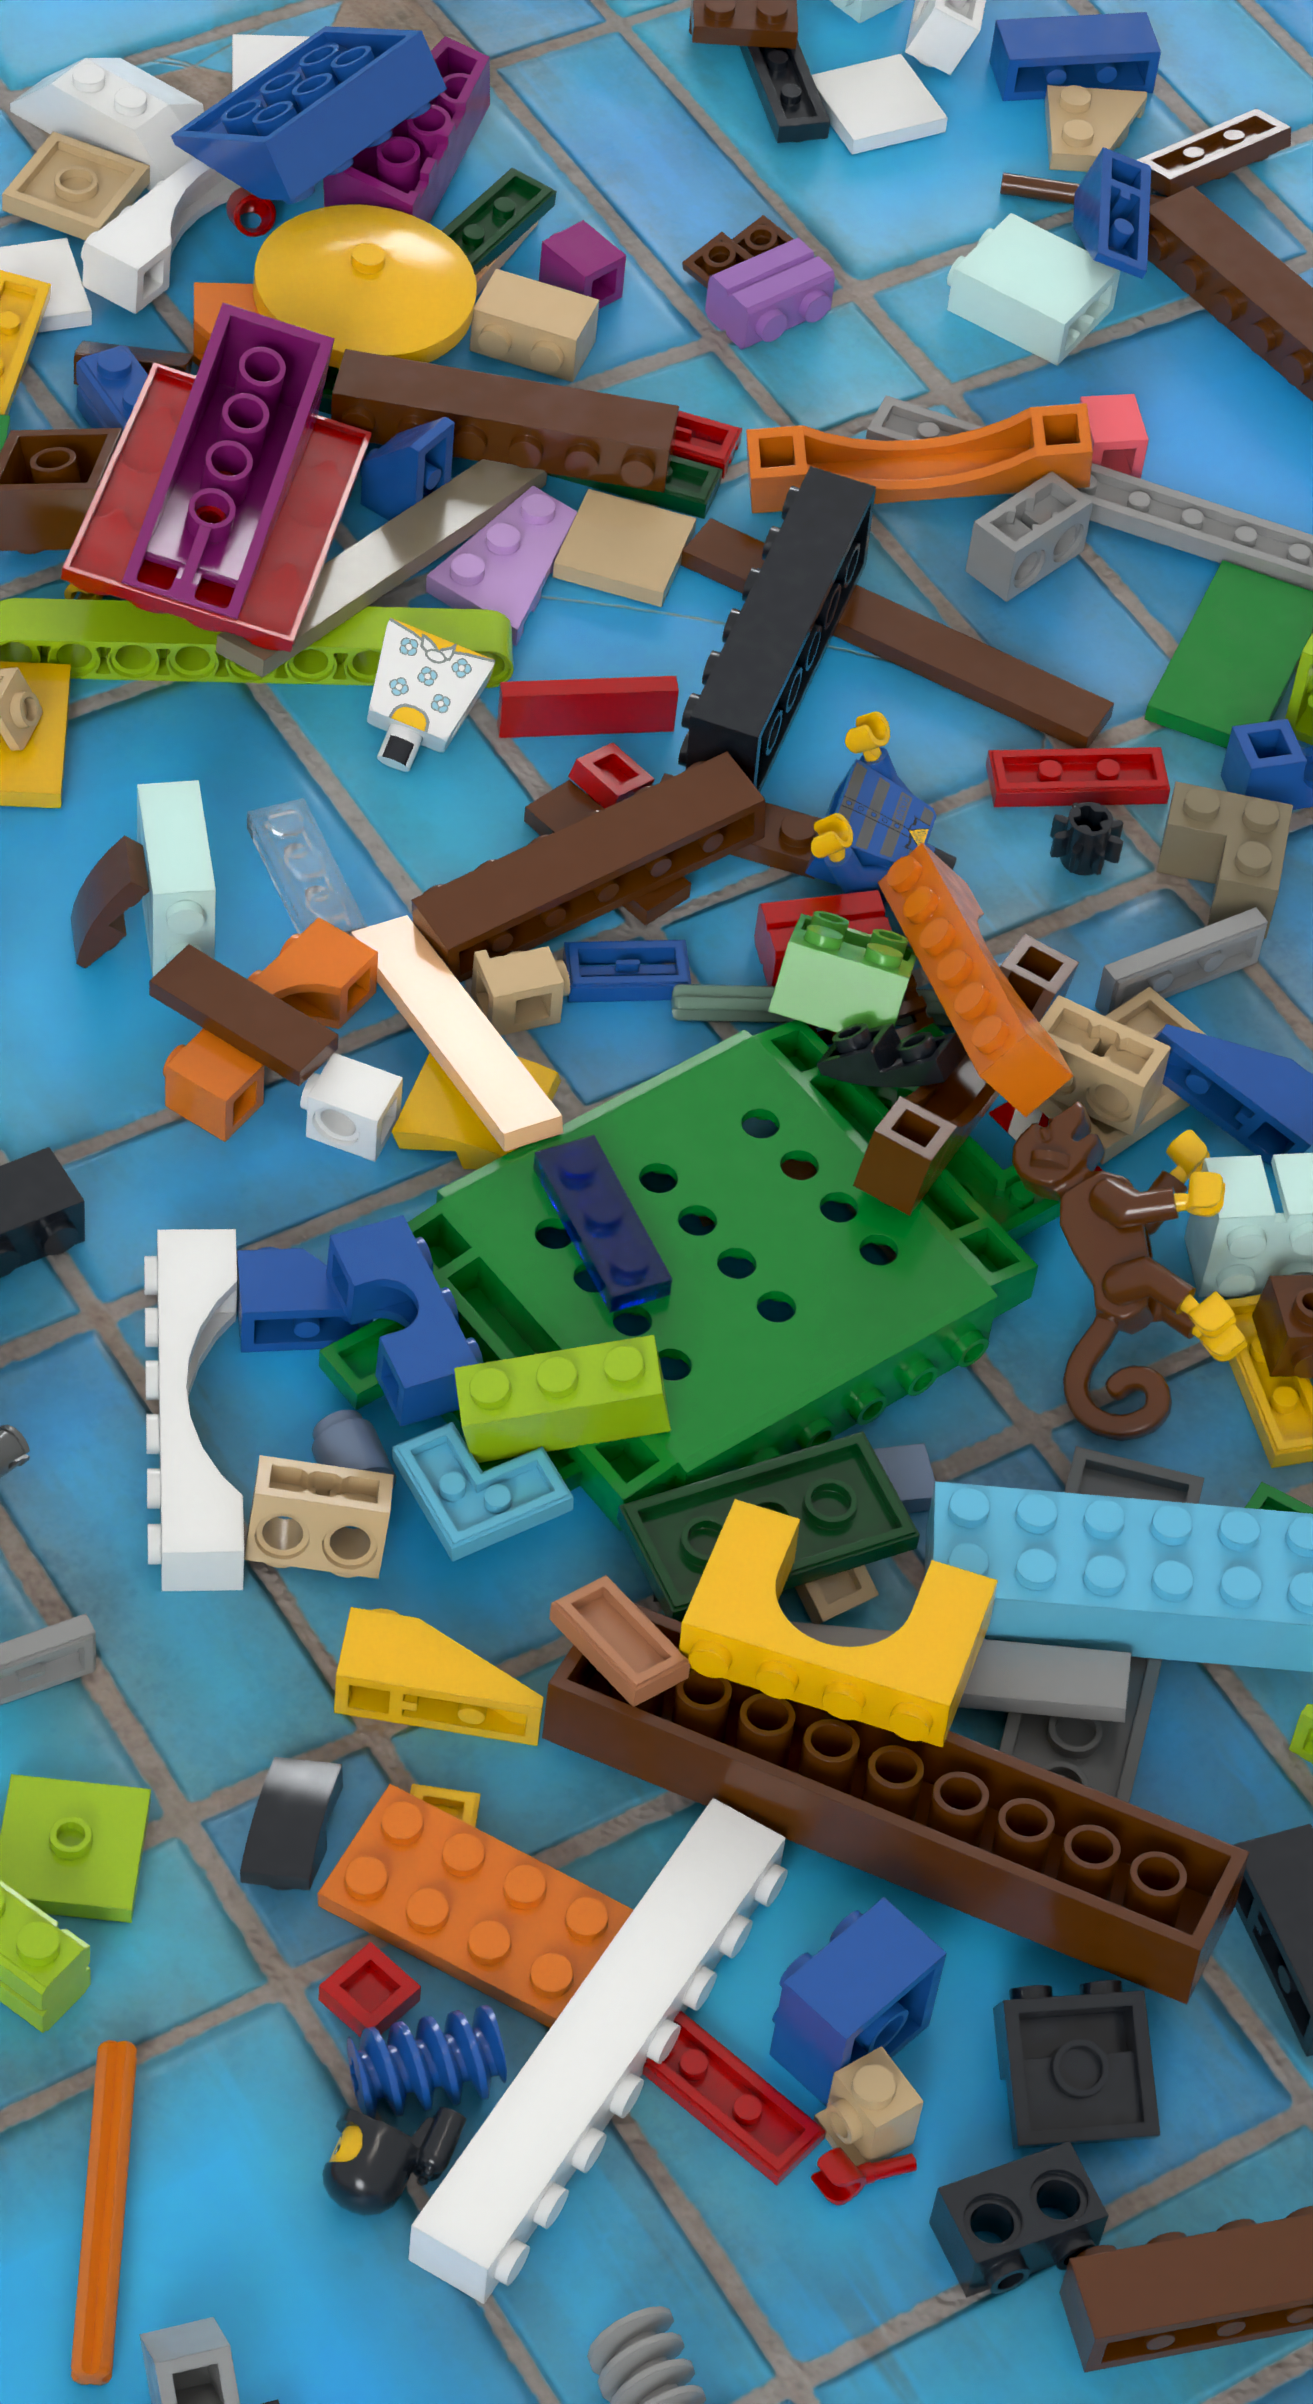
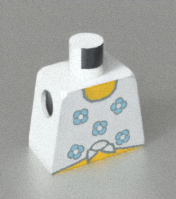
[367,617,495,772]

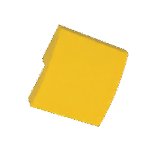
[391,1052,561,1169]

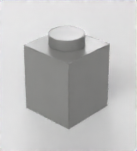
[139,2317,240,2404]

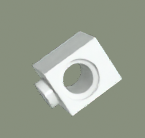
[300,1053,403,1162]

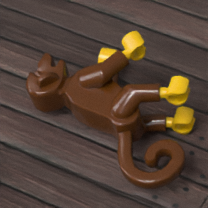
[1012,1101,1248,1441]

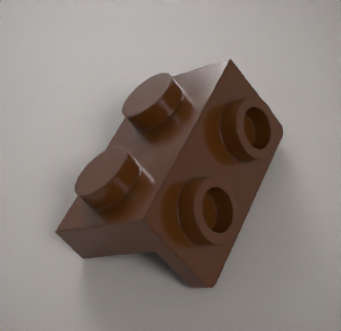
[689,0,798,49]

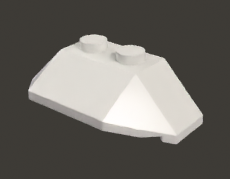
[10,58,204,191]

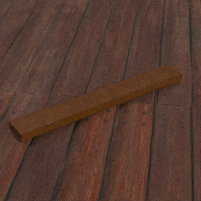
[681,518,1114,749]

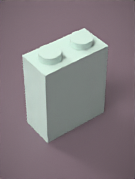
[947,213,1120,366]
[137,780,216,977]

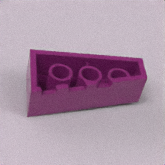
[323,36,490,223]

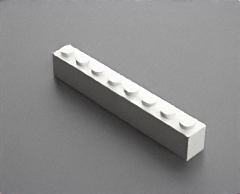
[408,1798,788,2304]

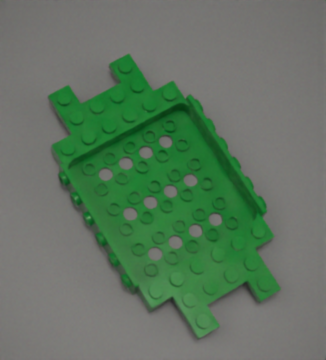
[319,1020,1060,1531]

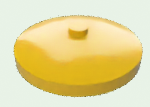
[253,204,477,368]

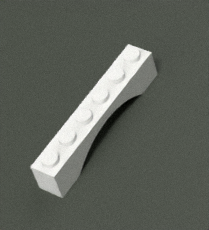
[81,156,241,314]
[144,1229,244,1591]

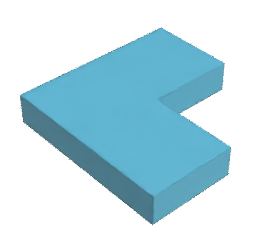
[392,1422,574,1562]

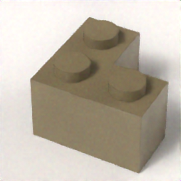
[1156,781,1293,939]

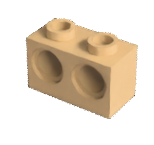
[1039,995,1171,1136]
[244,1455,394,1579]

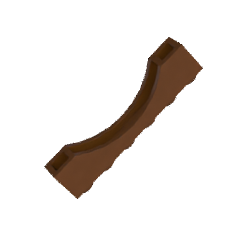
[853,934,1079,1216]

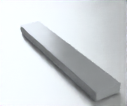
[791,1622,1131,1723]

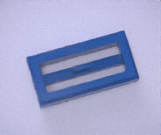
[563,940,691,1002]

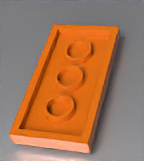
[317,1784,634,2028]

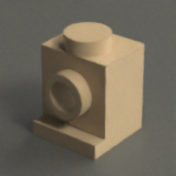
[471,946,570,1035]
[814,2046,924,2166]

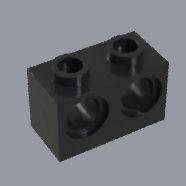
[929,2141,1109,2298]

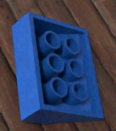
[171,26,447,204]

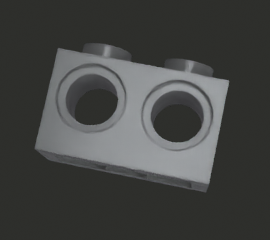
[965,471,1093,602]

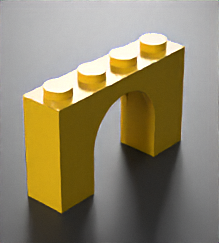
[679,1499,998,1748]

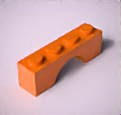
[163,917,378,1142]

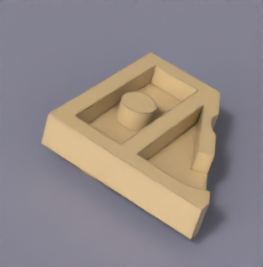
[1045,85,1147,172]

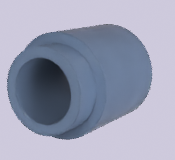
[312,1410,396,1488]

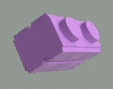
[705,237,835,350]

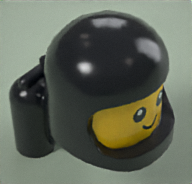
[322,2107,467,2216]

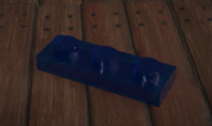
[533,1135,672,1313]

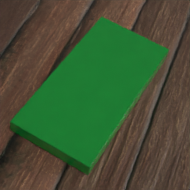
[1144,560,1313,749]

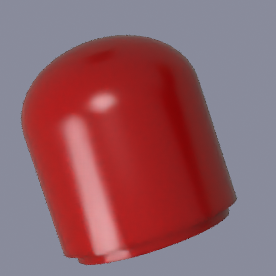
[226,187,276,237]

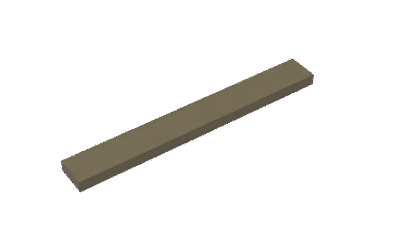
[216,459,548,678]

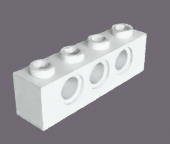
[905,0,986,75]

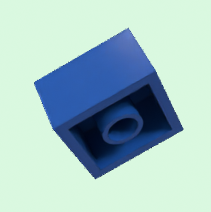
[769,1897,947,2107]

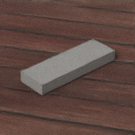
[1095,907,1268,1016]

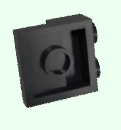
[993,1980,1160,2149]

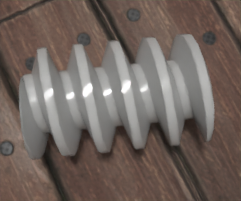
[587,2306,706,2404]

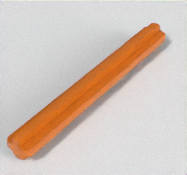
[71,2040,137,2386]

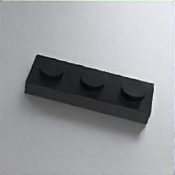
[739,40,830,143]

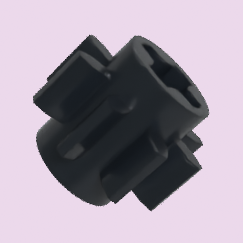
[1050,802,1124,875]

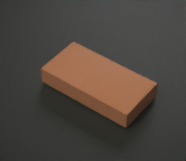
[549,1575,690,1707]

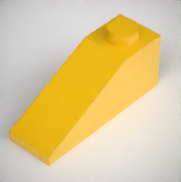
[334,1607,544,1746]

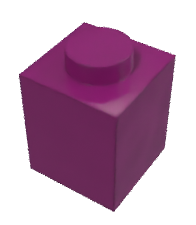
[539,220,626,309]

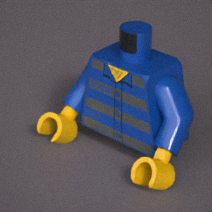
[805,711,957,902]

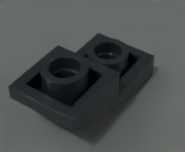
[817,1023,966,1088]
[240,1757,343,1891]

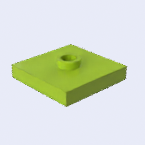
[0,1774,151,1923]

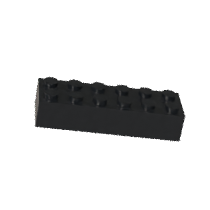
[678,466,876,792]

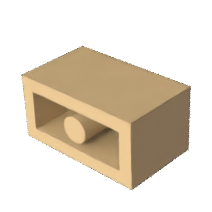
[470,269,599,382]

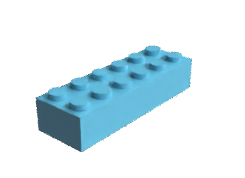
[925,1481,1313,1672]

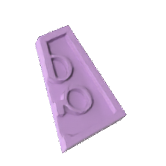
[426,486,577,646]

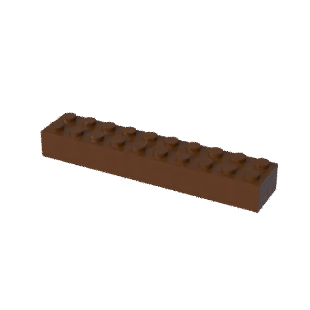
[542,1603,1249,2005]

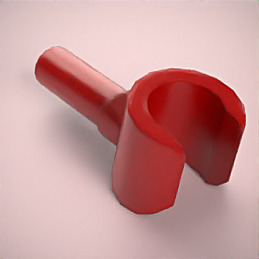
[811,2147,917,2205]

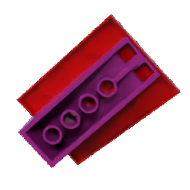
[61,303,372,652]

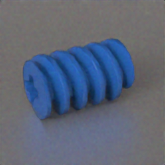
[347,2005,507,2119]

